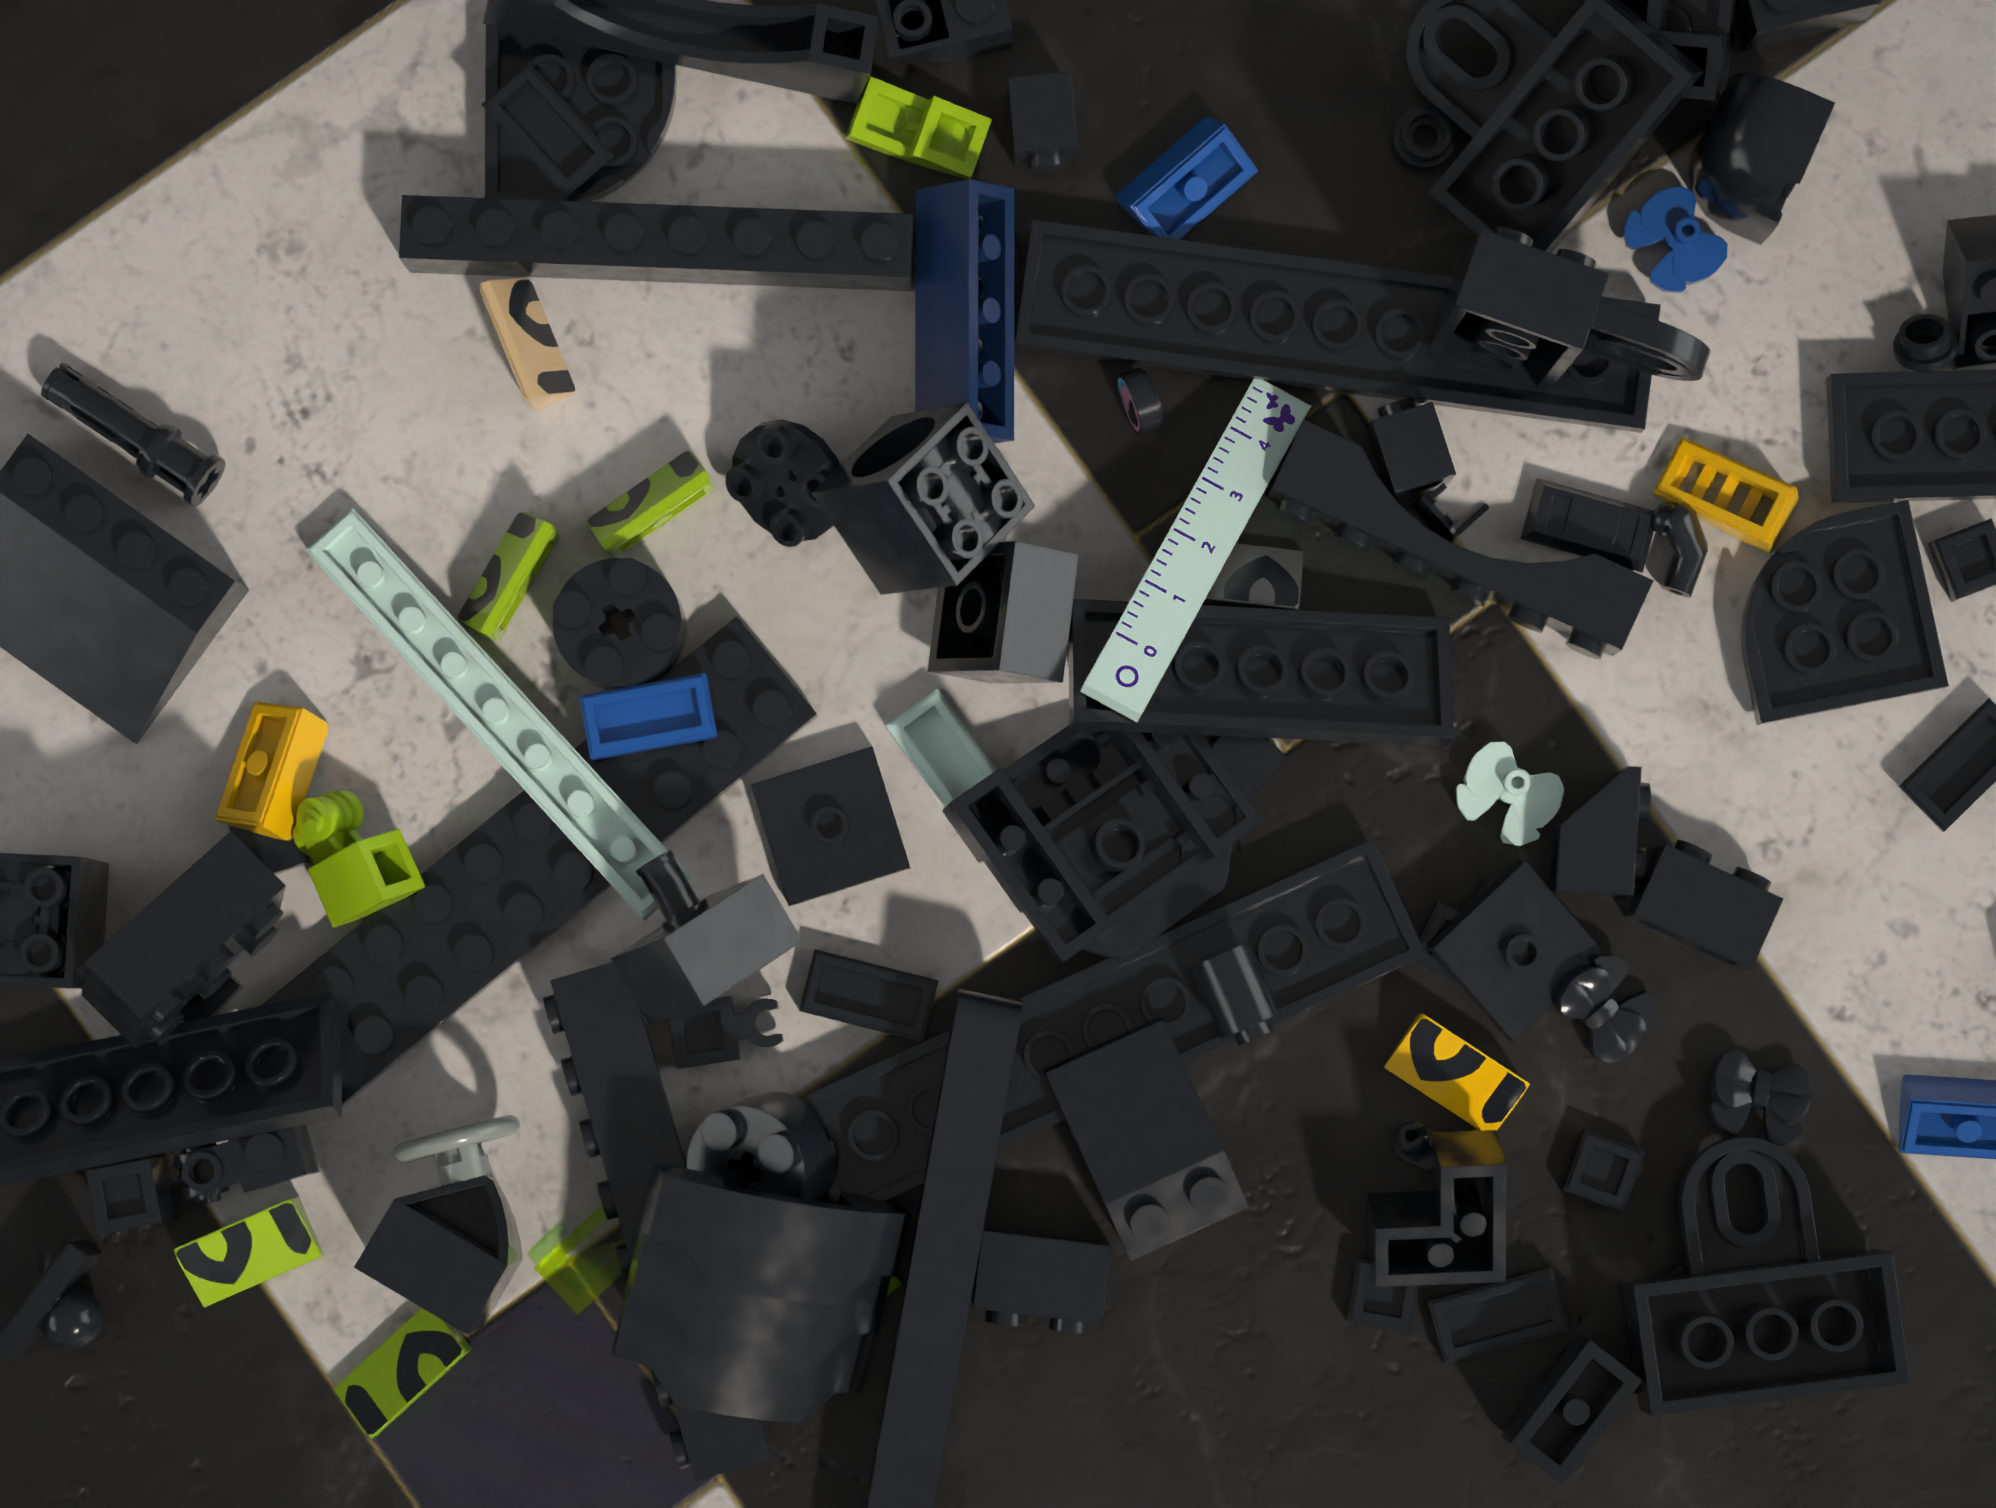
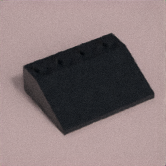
[0,434,249,744]

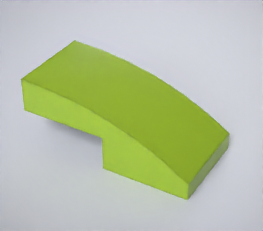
[845,76,992,179]

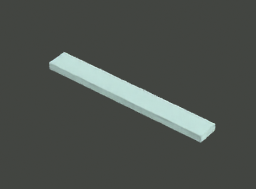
[305,508,693,921]

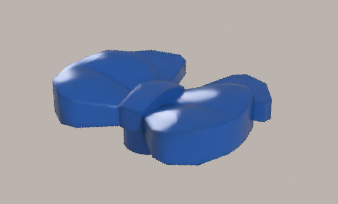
[1623,186,1728,293]

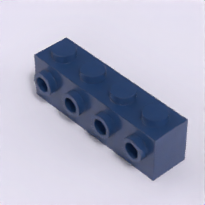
[915,179,1014,444]

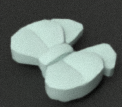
[1455,742,1564,846]

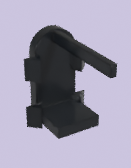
[1412,483,1490,543]

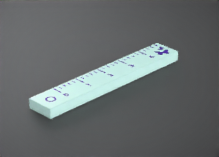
[1080,379,1311,722]

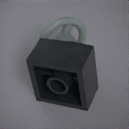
[354,1115,523,1334]

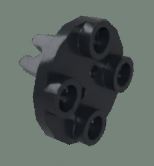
[725,419,840,547]

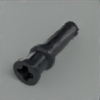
[41,363,226,507]

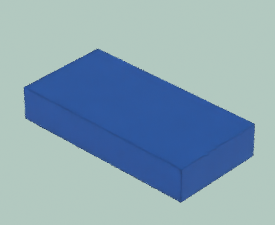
[579,673,718,761]

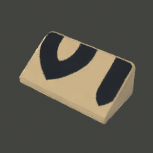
[479,278,575,410]

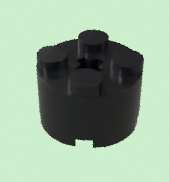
[552,558,687,690]
[687,1092,837,1202]

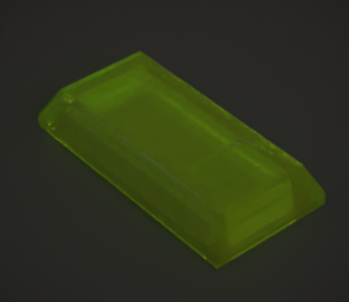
[534,1205,626,1315]

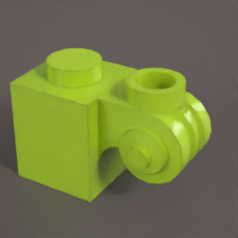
[293,789,425,928]

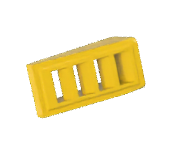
[1653,437,1799,554]

